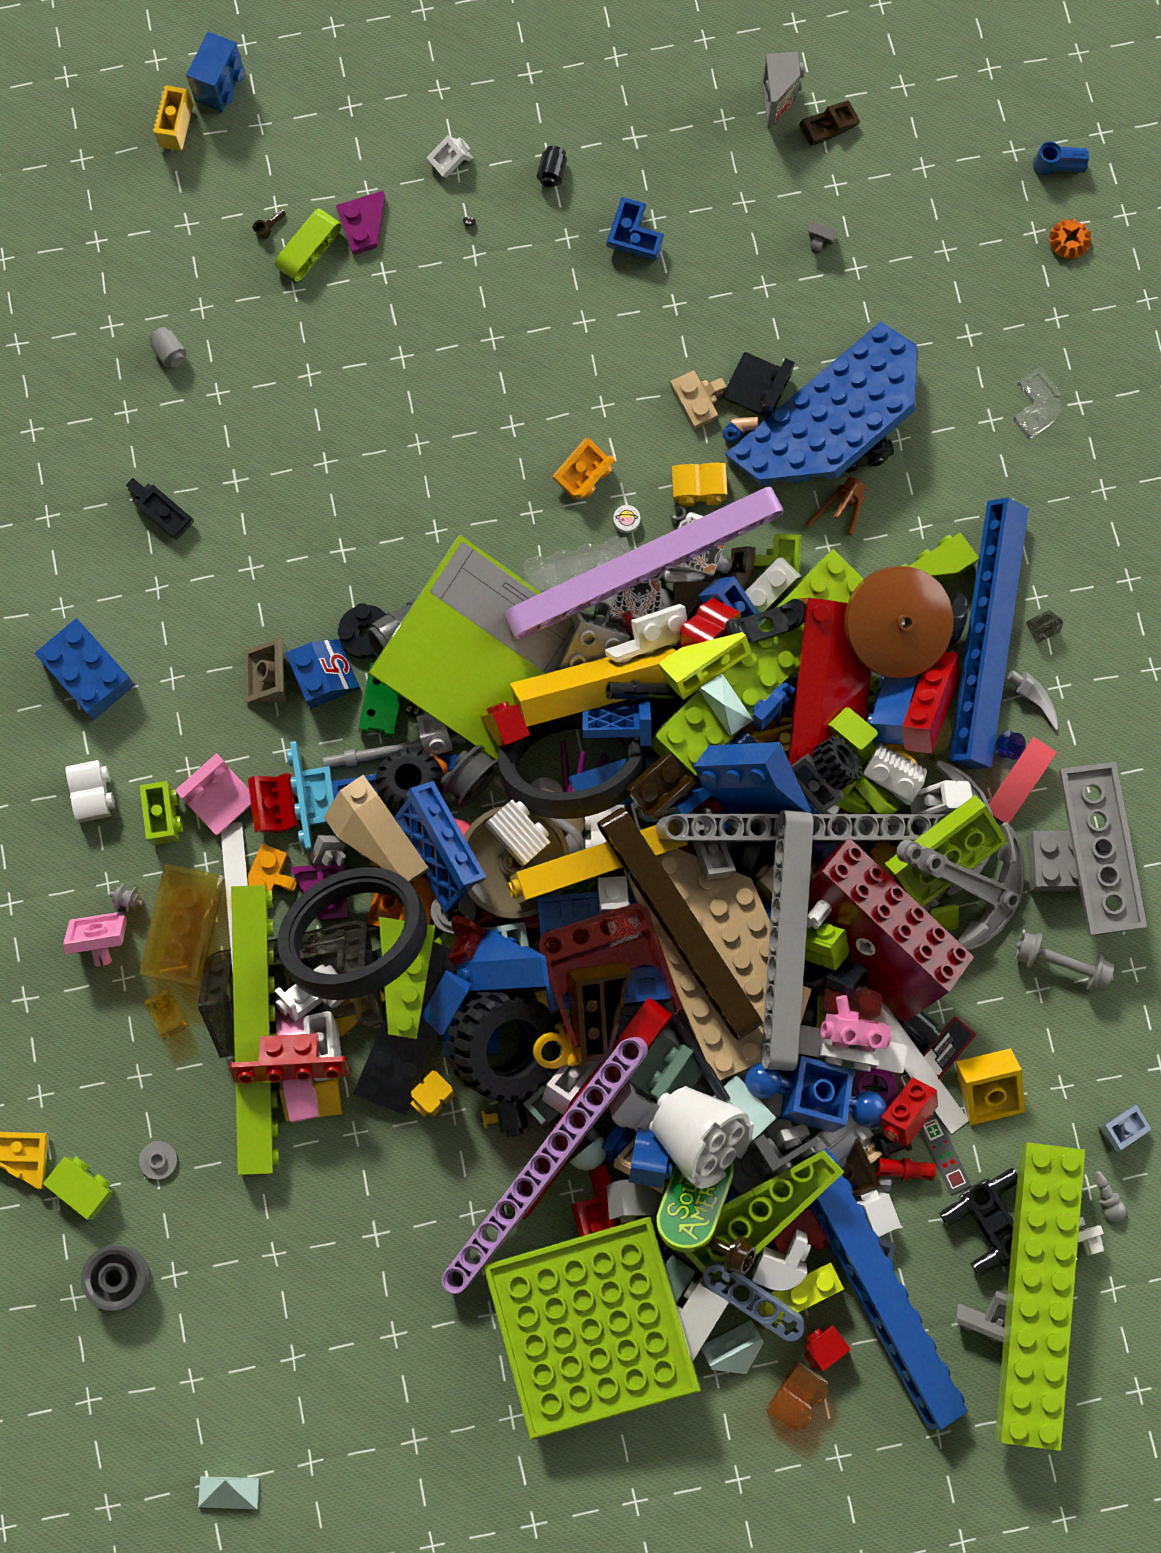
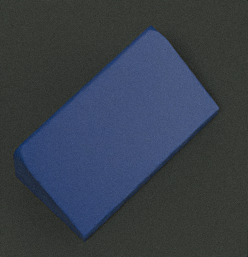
[421,970,471,1036]

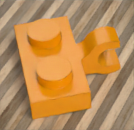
[247,844,298,893]

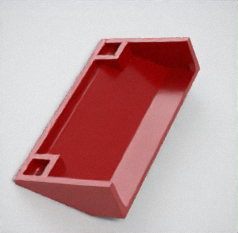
[787,597,872,765]

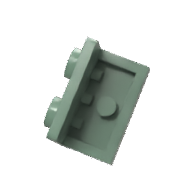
[629,1034,703,1102]

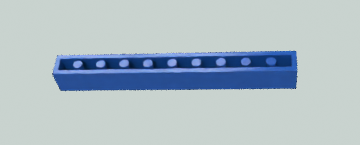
[949,497,1029,769]
[789,1148,968,1430]

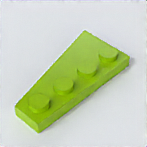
[379,917,435,1039]

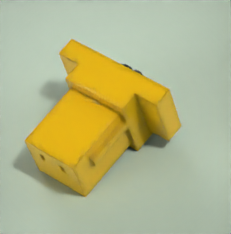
[481,1111,498,1129]

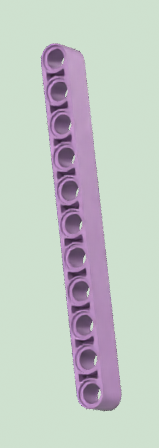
[503,487,784,640]
[442,1037,648,1294]

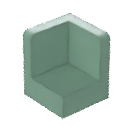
[523,1085,561,1129]

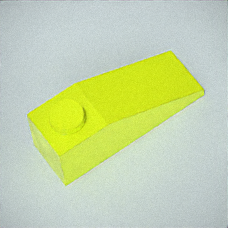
[658,632,751,700]

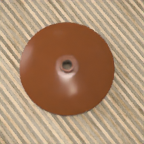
[844,566,953,678]

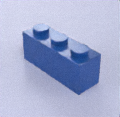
[868,673,922,745]

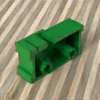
[358,662,399,738]

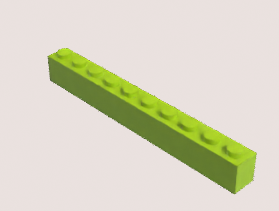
[231,885,279,1175]

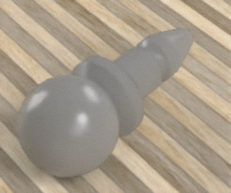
[1095,1171,1127,1222]

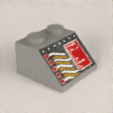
[762,52,804,128]

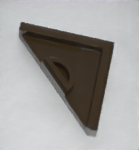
[842,1137,881,1198]

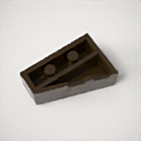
[567,961,633,1064]

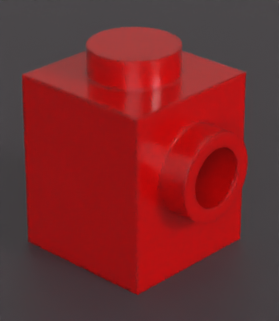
[803,1325,851,1371]

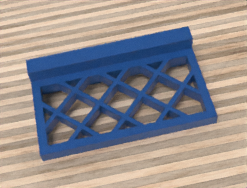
[583,699,651,746]
[394,781,486,913]

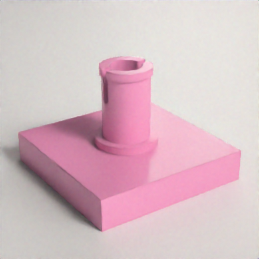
[63,911,127,967]

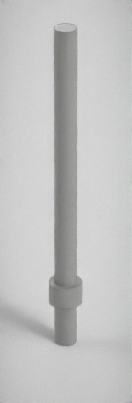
[323,733,468,767]

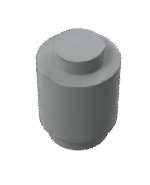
[149,327,187,367]

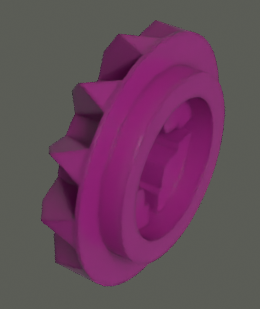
[852,1068,897,1108]

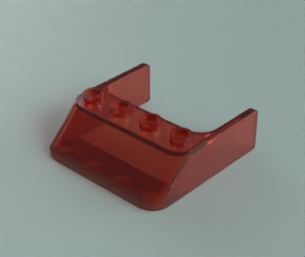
[539,903,683,1050]

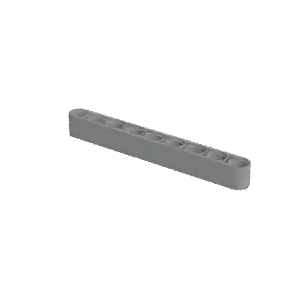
[761,810,813,1071]

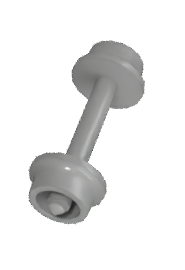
[1015,932,1114,991]

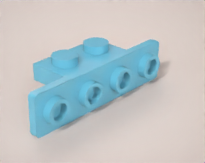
[287,741,334,854]

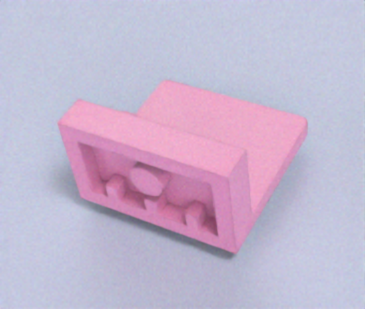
[175,753,251,835]

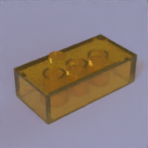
[139,864,225,987]

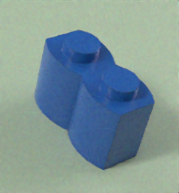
[629,1127,673,1188]

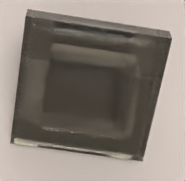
[1026,610,1063,643]

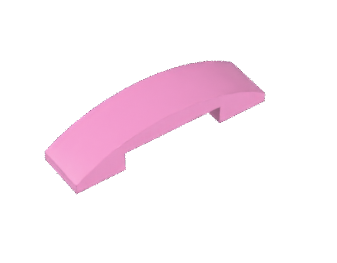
[276,1012,319,1123]

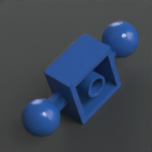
[744,1056,887,1133]

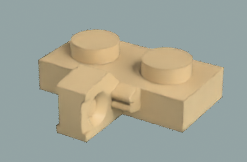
[670,370,727,430]

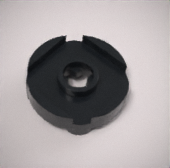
[337,603,386,659]

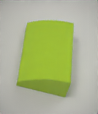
[885,795,1008,907]

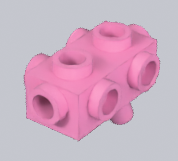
[820,995,891,1052]

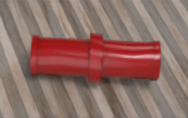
[875,1157,936,1181]

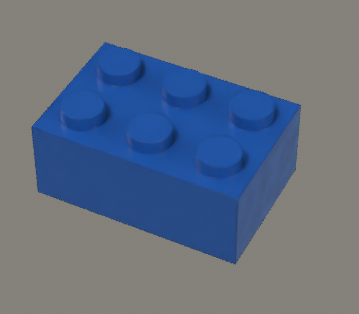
[34,618,135,720]

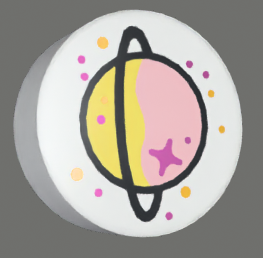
[613,505,640,534]

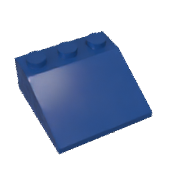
[693,742,811,814]

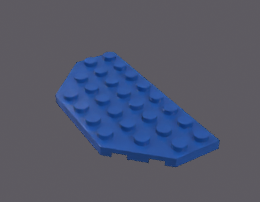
[725,321,919,486]

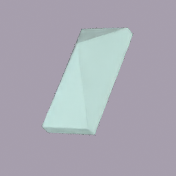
[699,674,753,736]
[701,1320,764,1374]
[198,1476,260,1509]

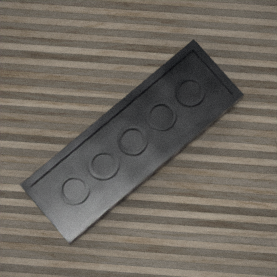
[353,941,462,1115]

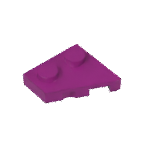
[336,190,385,255]
[291,863,349,921]

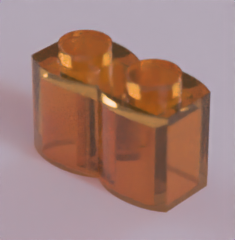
[765,1360,829,1432]

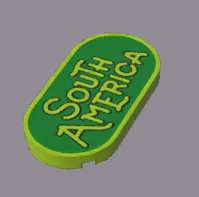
[656,1162,734,1252]

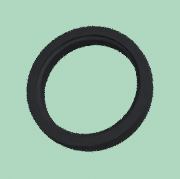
[498,711,646,819]
[278,867,428,1000]

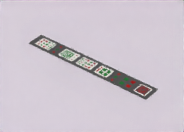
[894,1069,971,1194]

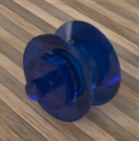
[996,730,1026,760]

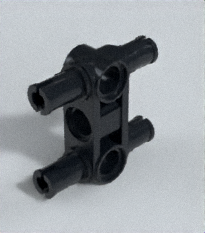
[939,1168,1018,1278]

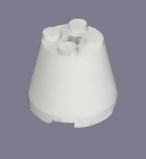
[649,1086,754,1188]

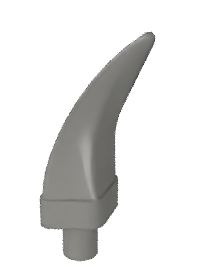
[1007,670,1058,730]

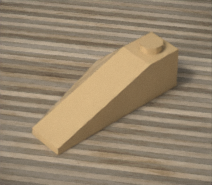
[324,775,429,883]

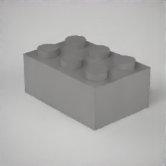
[1027,831,1115,892]

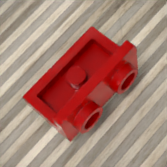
[248,773,298,833]

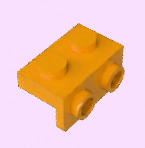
[551,438,616,500]

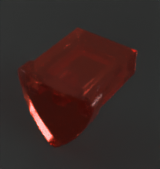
[447,915,486,965]

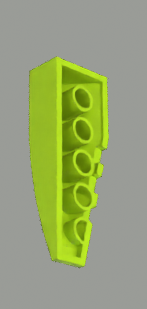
[684,1150,844,1283]

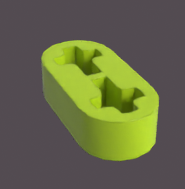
[855,770,899,814]

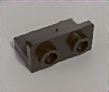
[625,752,696,819]

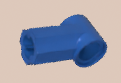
[1033,141,1089,175]

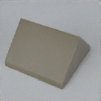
[244,638,288,703]

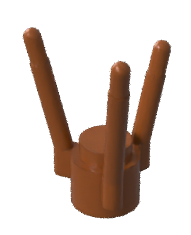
[806,477,866,535]

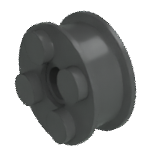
[439,745,499,808]
[81,1245,150,1311]

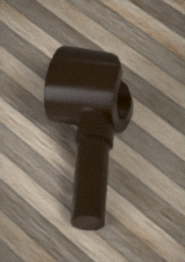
[252,210,286,239]

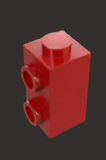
[881,1077,938,1146]

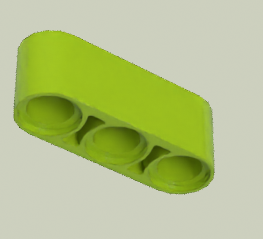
[274,208,342,282]

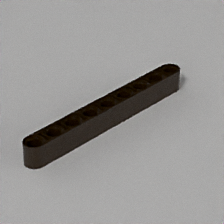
[597,807,763,1041]

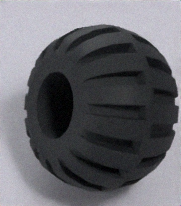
[375,748,444,814]

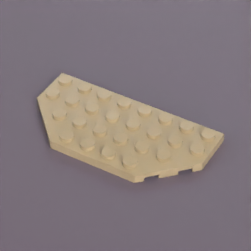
[623,849,770,1080]

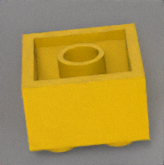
[956,1048,1025,1126]

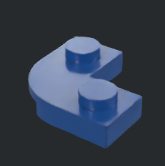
[752,683,796,731]

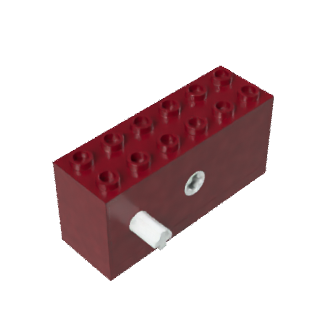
[807,838,974,1023]

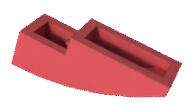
[989,737,1057,823]

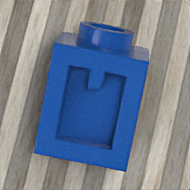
[602,1124,632,1164]

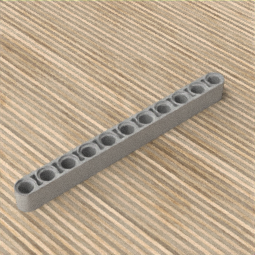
[656,814,948,842]

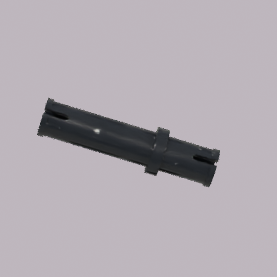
[606,680,690,702]

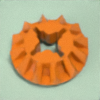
[1049,218,1092,259]

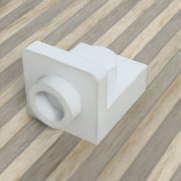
[427,135,473,178]
[417,714,453,755]
[597,876,630,918]
[274,984,322,1022]

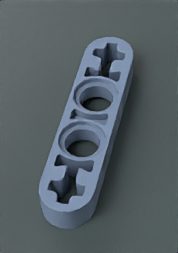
[703,1261,805,1341]

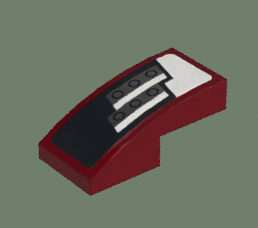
[922,1015,977,1080]

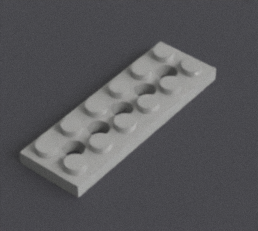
[1058,762,1147,936]

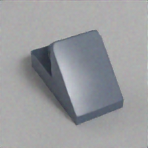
[1098,1105,1152,1152]

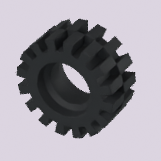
[812,735,862,790]

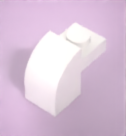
[752,1229,811,1291]

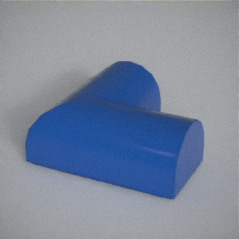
[606,197,664,261]

